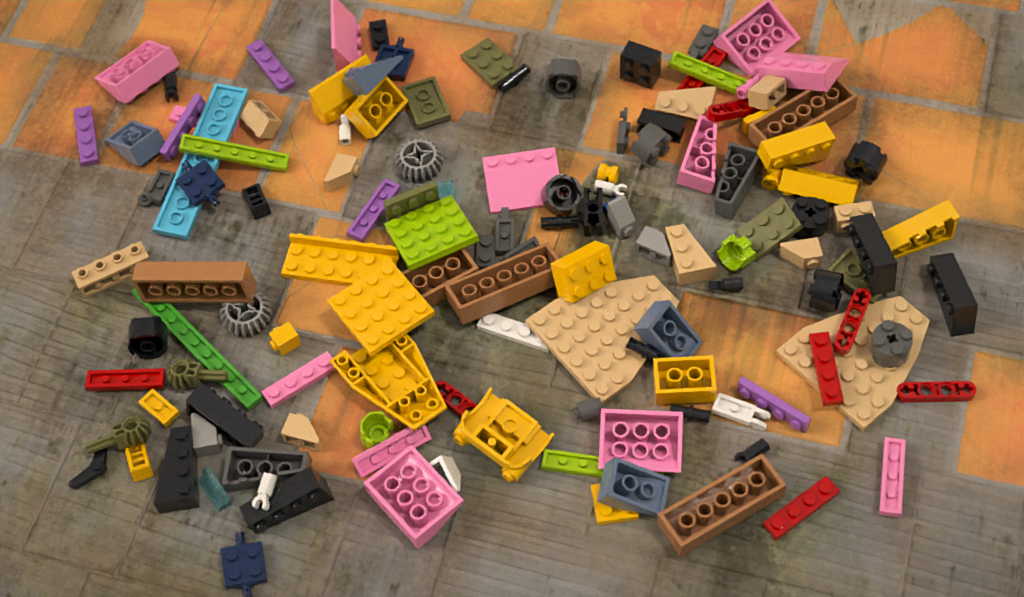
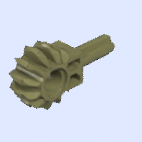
[166,358,228,391]
[85,415,152,454]

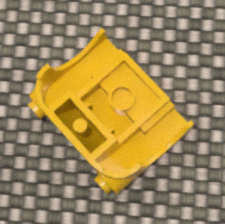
[453,387,554,482]

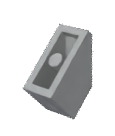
[607,195,636,240]
[635,226,671,267]
[191,413,224,457]

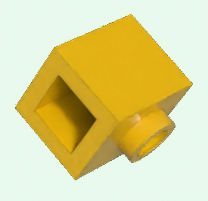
[269,321,301,356]

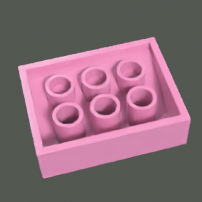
[331,0,362,72]
[713,0,801,78]
[94,40,180,104]
[758,52,849,92]
[482,147,562,214]
[598,409,683,473]
[364,445,464,549]

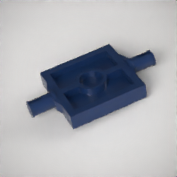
[374,37,415,80]
[175,159,226,207]
[220,532,268,597]

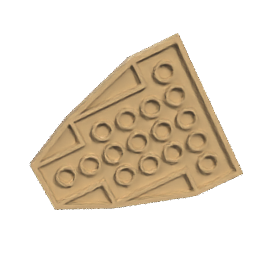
[525,275,679,405]
[776,296,930,431]

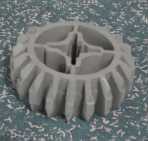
[395,137,444,182]
[220,290,272,337]

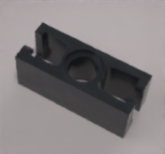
[637,108,686,144]
[584,187,603,237]

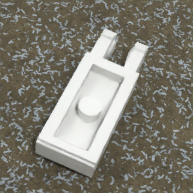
[711,393,771,431]

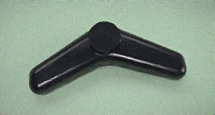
[69,437,107,489]

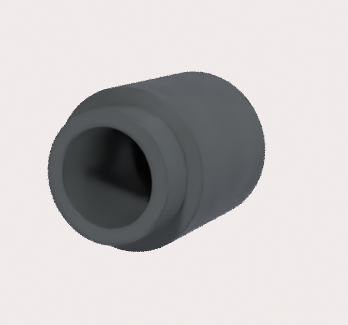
[573,397,604,422]

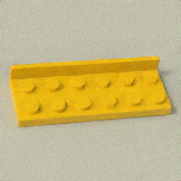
[281,233,400,286]

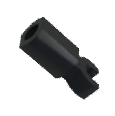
[165,73,179,103]
[709,277,743,290]
[734,438,770,465]

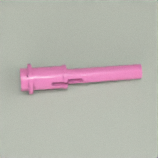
[736,73,761,99]

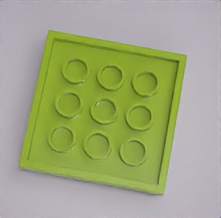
[384,195,479,271]

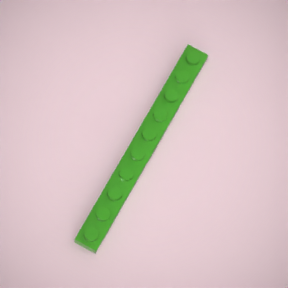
[131,288,264,412]

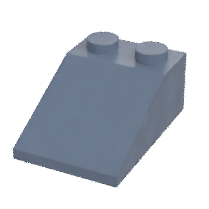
[342,55,403,96]
[105,120,165,166]
[634,300,703,358]
[597,457,670,516]

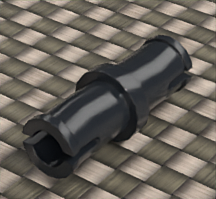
[497,64,531,93]
[540,215,579,230]
[625,337,666,361]
[670,403,711,423]

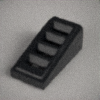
[242,183,271,220]

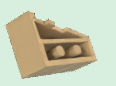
[655,86,718,122]
[665,224,717,286]

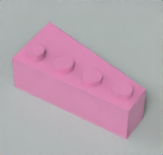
[676,115,717,194]

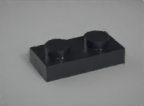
[369,19,390,52]

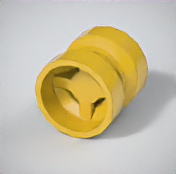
[597,163,620,184]
[761,167,783,191]

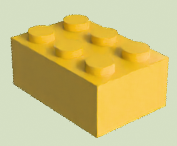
[343,75,409,139]
[550,241,617,303]
[653,355,717,405]

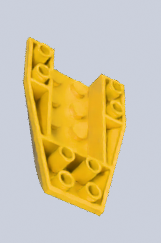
[329,333,447,431]

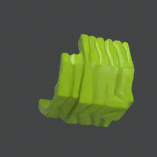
[716,234,756,272]
[360,411,394,449]

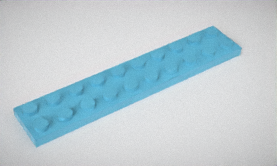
[152,83,249,240]

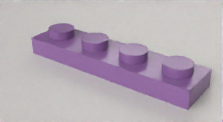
[246,39,296,93]
[159,93,206,162]
[74,105,100,167]
[346,179,401,243]
[737,376,811,433]

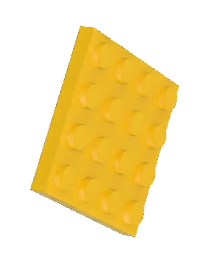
[327,260,435,356]

